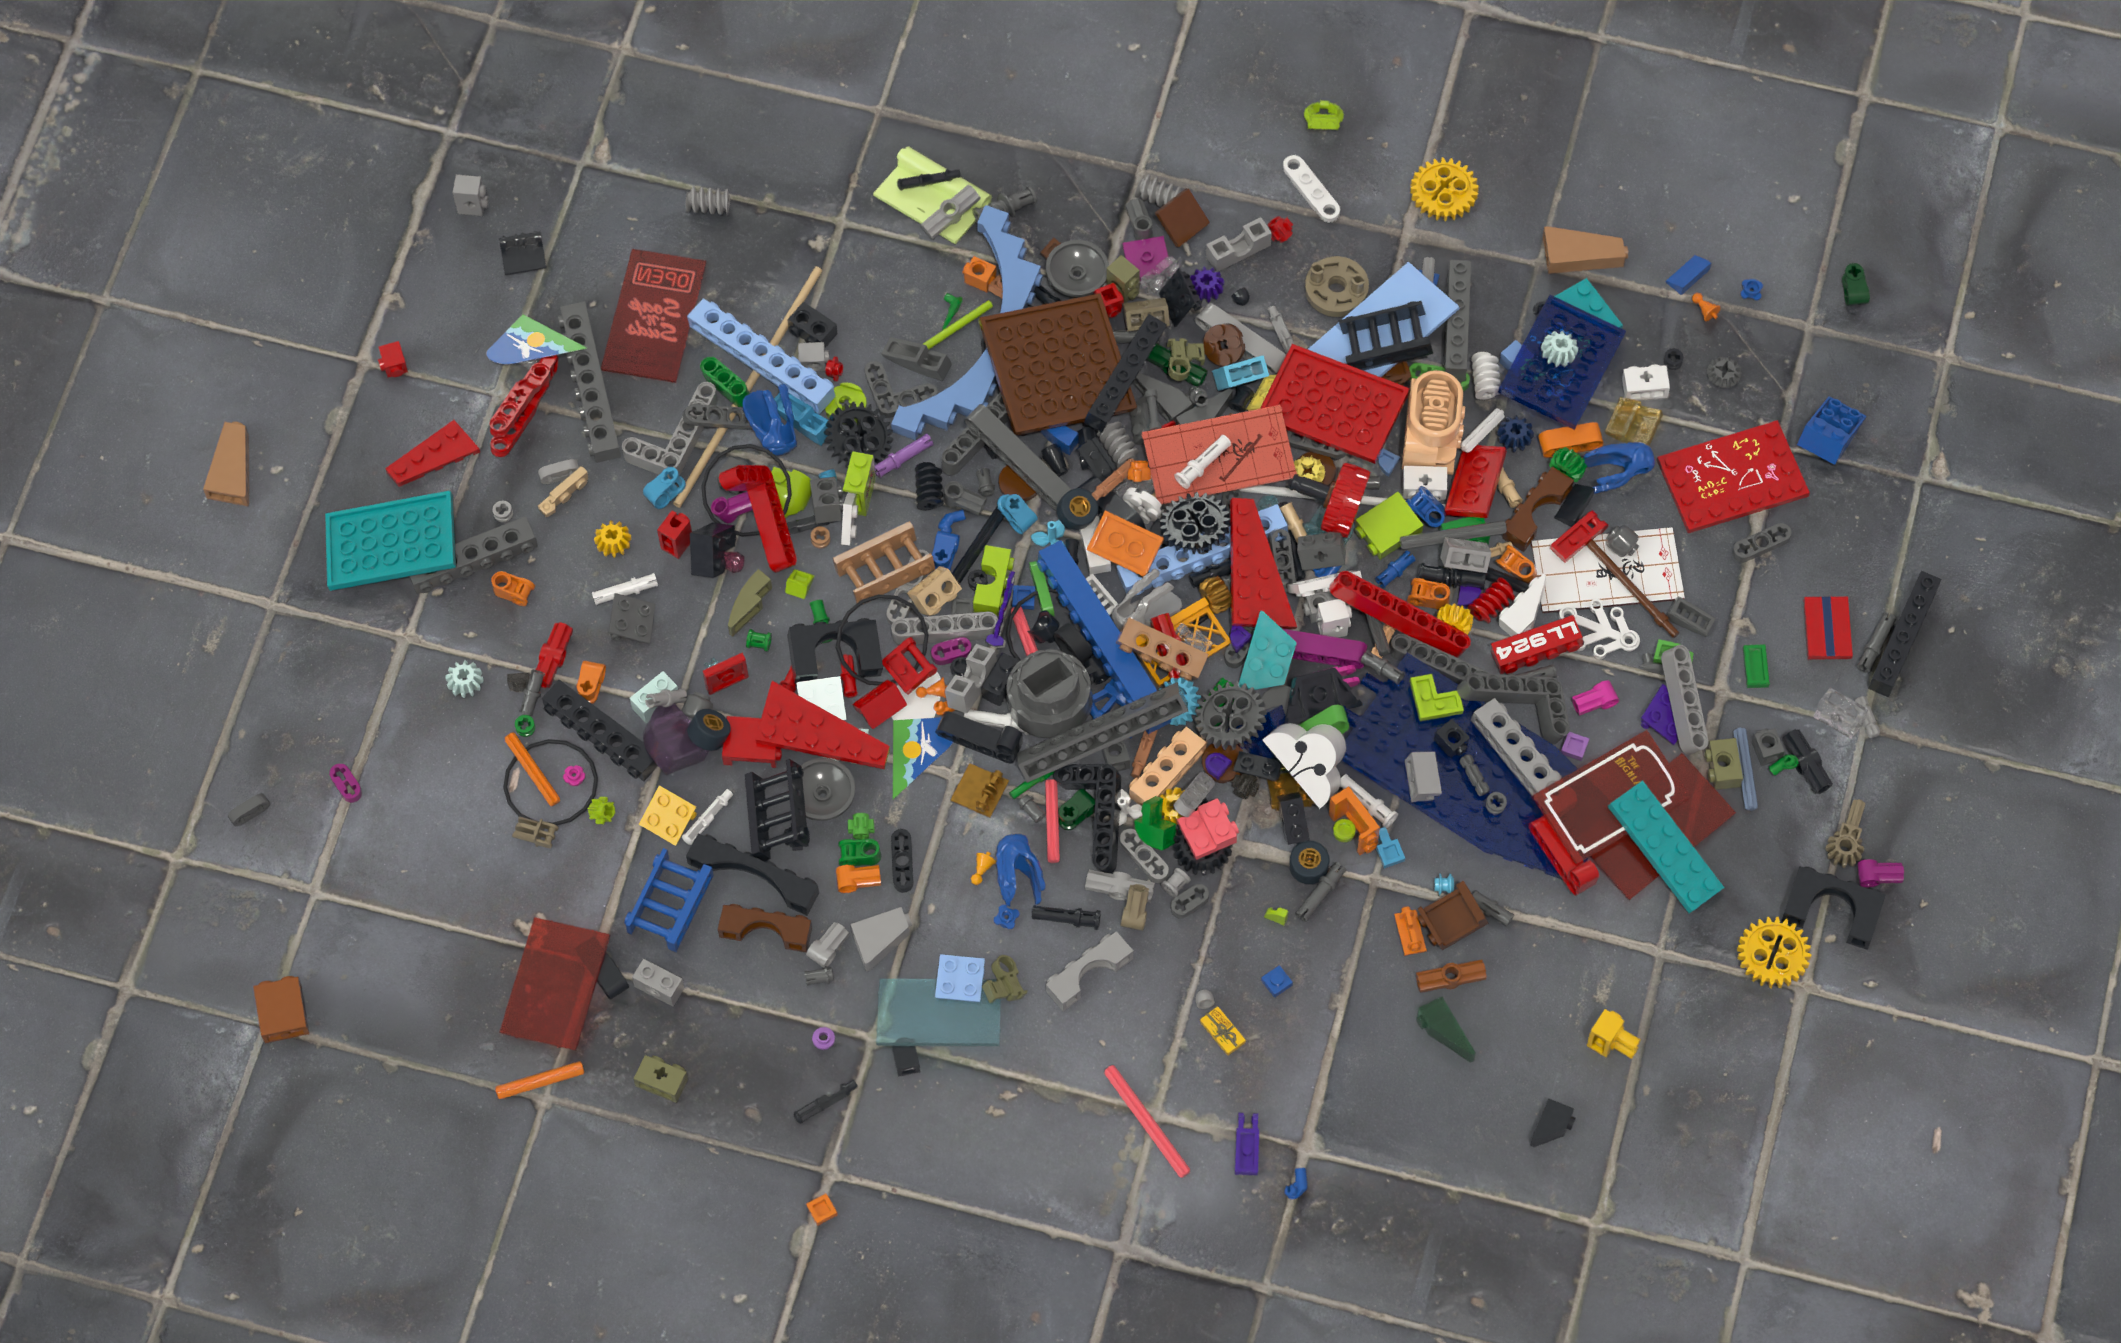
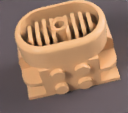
[1402,370,1465,475]

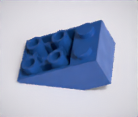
[1797,396,1866,465]

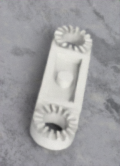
[1283,155,1340,223]

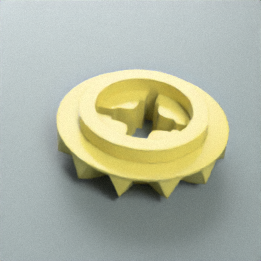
[1292,455,1325,482]

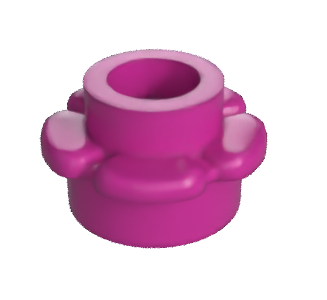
[563,765,585,786]

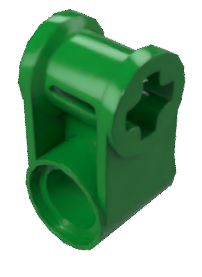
[838,839,882,866]

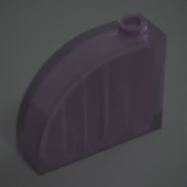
[643,704,709,775]

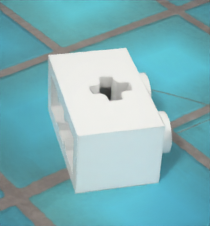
[1622,364,1670,402]
[1403,466,1447,501]
[1316,599,1352,638]

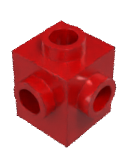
[1094,283,1124,318]

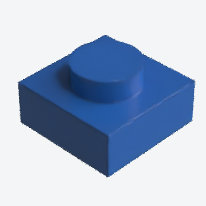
[1012,585,1035,610]
[1261,965,1293,998]

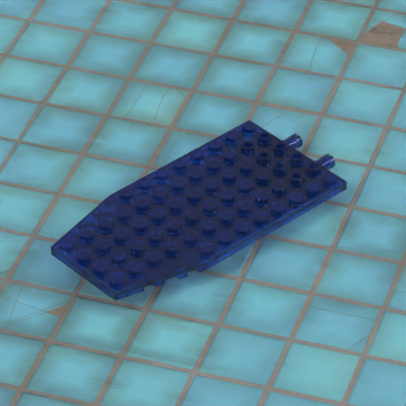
[1342,652,1616,880]

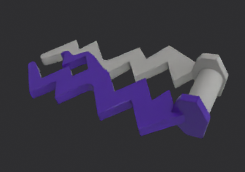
[986,571,1015,648]

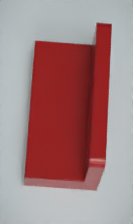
[852,680,907,729]

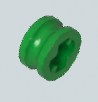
[515,715,535,737]

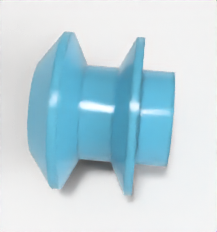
[1434,873,1454,896]

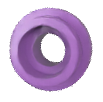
[812,1027,835,1050]

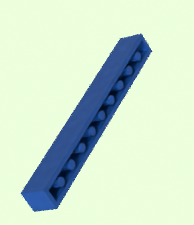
[1036,540,1171,734]

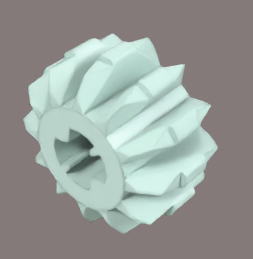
[1541,330,1578,367]
[446,660,483,698]

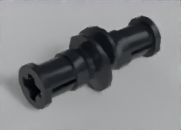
[1419,563,1486,590]

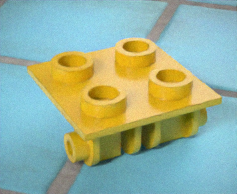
[639,785,697,846]

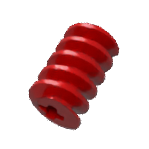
[1468,578,1515,624]

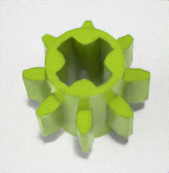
[588,797,615,824]

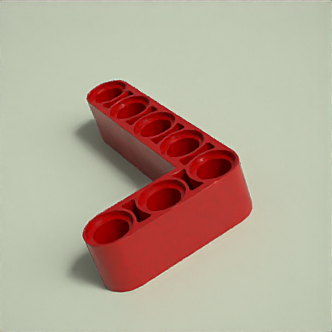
[719,465,797,573]

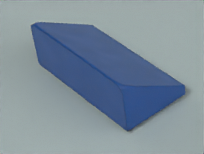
[1666,255,1712,295]

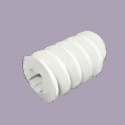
[1471,352,1502,400]

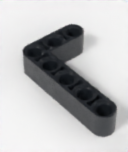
[1054,764,1122,874]

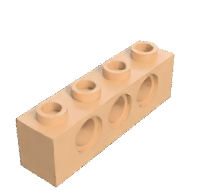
[1129,727,1207,806]

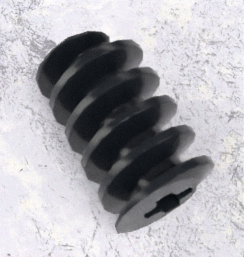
[915,462,944,511]

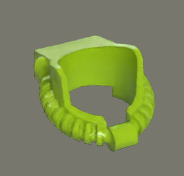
[1304,101,1344,130]

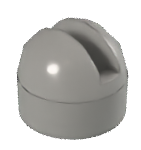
[1196,990,1215,1009]

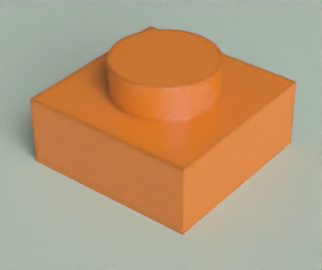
[806,1193,838,1226]

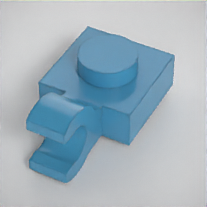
[1376,827,1406,868]

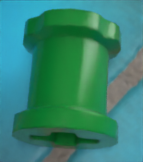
[746,629,772,652]

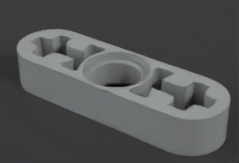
[1120,829,1169,883]

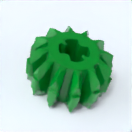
[1549,447,1587,483]

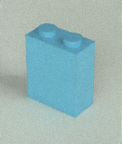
[1212,355,1269,391]

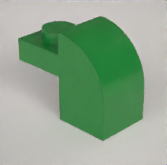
[1134,796,1176,851]

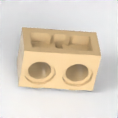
[907,566,962,616]

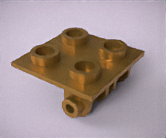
[950,763,1009,818]
[1267,772,1315,811]

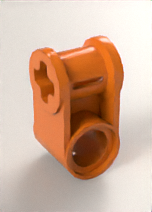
[1495,545,1537,583]
[491,571,535,606]
[1407,578,1450,610]
[577,660,606,704]

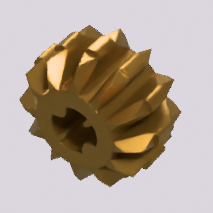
[1199,576,1231,614]

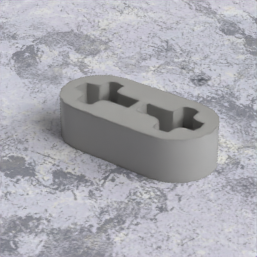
[538,459,579,484]

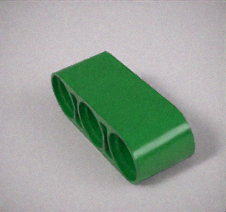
[700,357,750,407]

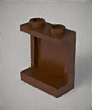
[1417,881,1489,951]

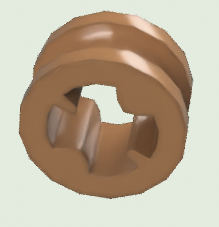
[811,526,830,548]

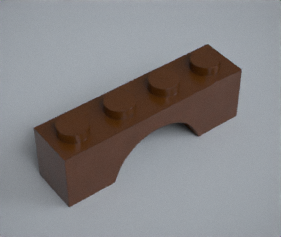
[1502,467,1574,552]
[718,904,812,953]

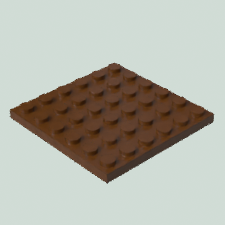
[979,293,1137,436]

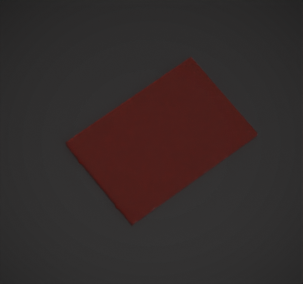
[499,917,610,1051]

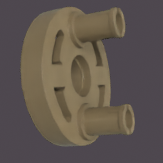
[1305,256,1369,317]

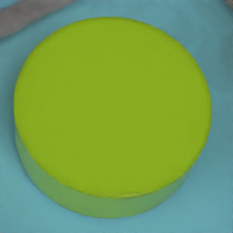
[1333,819,1356,842]

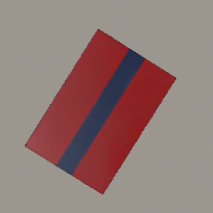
[1803,596,1853,659]

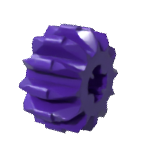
[1190,266,1224,303]

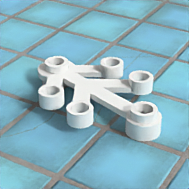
[1559,599,1640,659]

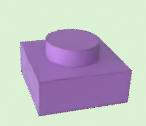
[1561,732,1589,761]

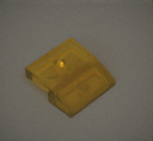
[1605,397,1663,446]

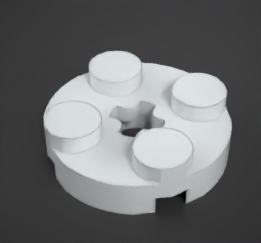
[1122,488,1164,524]

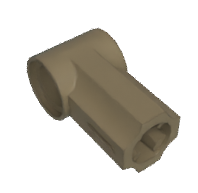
[1121,884,1149,931]

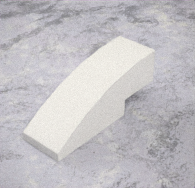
[1079,516,1111,575]

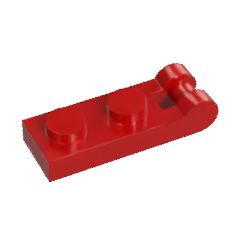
[1550,510,1609,563]

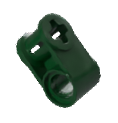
[1841,263,1870,306]
[1058,788,1095,830]

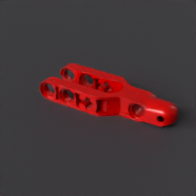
[489,355,558,457]

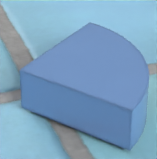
[1378,449,1400,477]

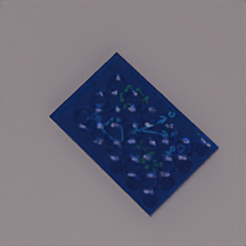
[1497,295,1626,430]

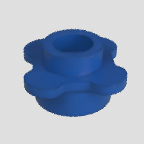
[1741,279,1763,300]
[994,905,1020,929]

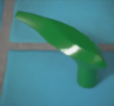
[942,293,962,330]

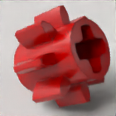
[1268,216,1293,242]

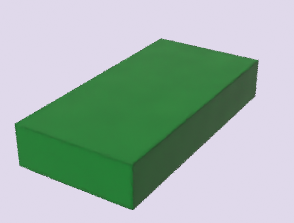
[1743,644,1770,688]

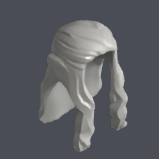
[1111,569,1182,632]

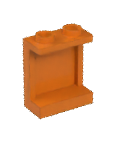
[1329,786,1380,855]

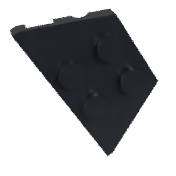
[1284,668,1363,724]

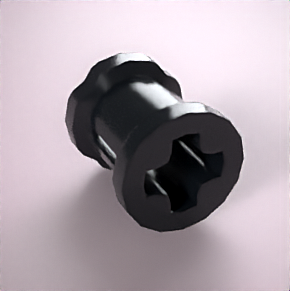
[1228,385,1255,413]

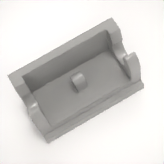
[1405,752,1442,802]

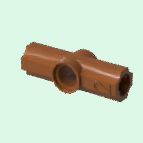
[1416,960,1487,993]

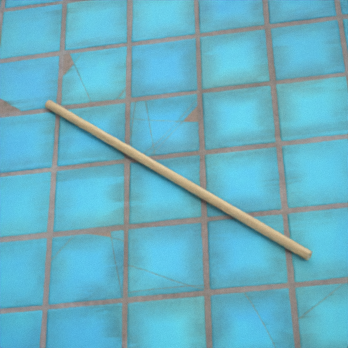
[673,267,822,508]

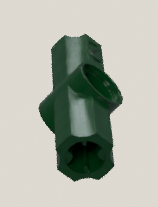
[1147,344,1208,387]

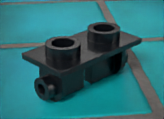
[1233,751,1282,781]

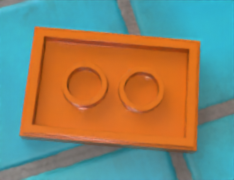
[1086,510,1164,576]

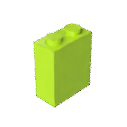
[1354,492,1423,560]

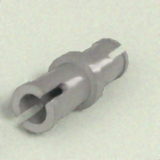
[645,689,687,708]

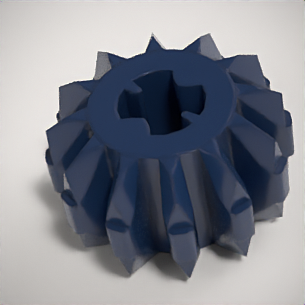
[1497,415,1534,452]

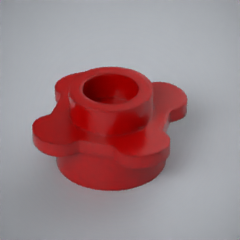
[825,356,843,382]

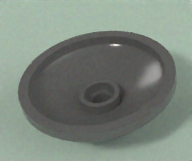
[1046,240,1109,297]
[801,758,855,821]

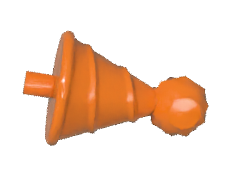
[1692,292,1721,321]
[916,677,948,698]

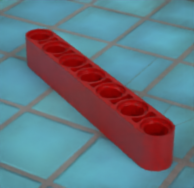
[1329,571,1471,658]

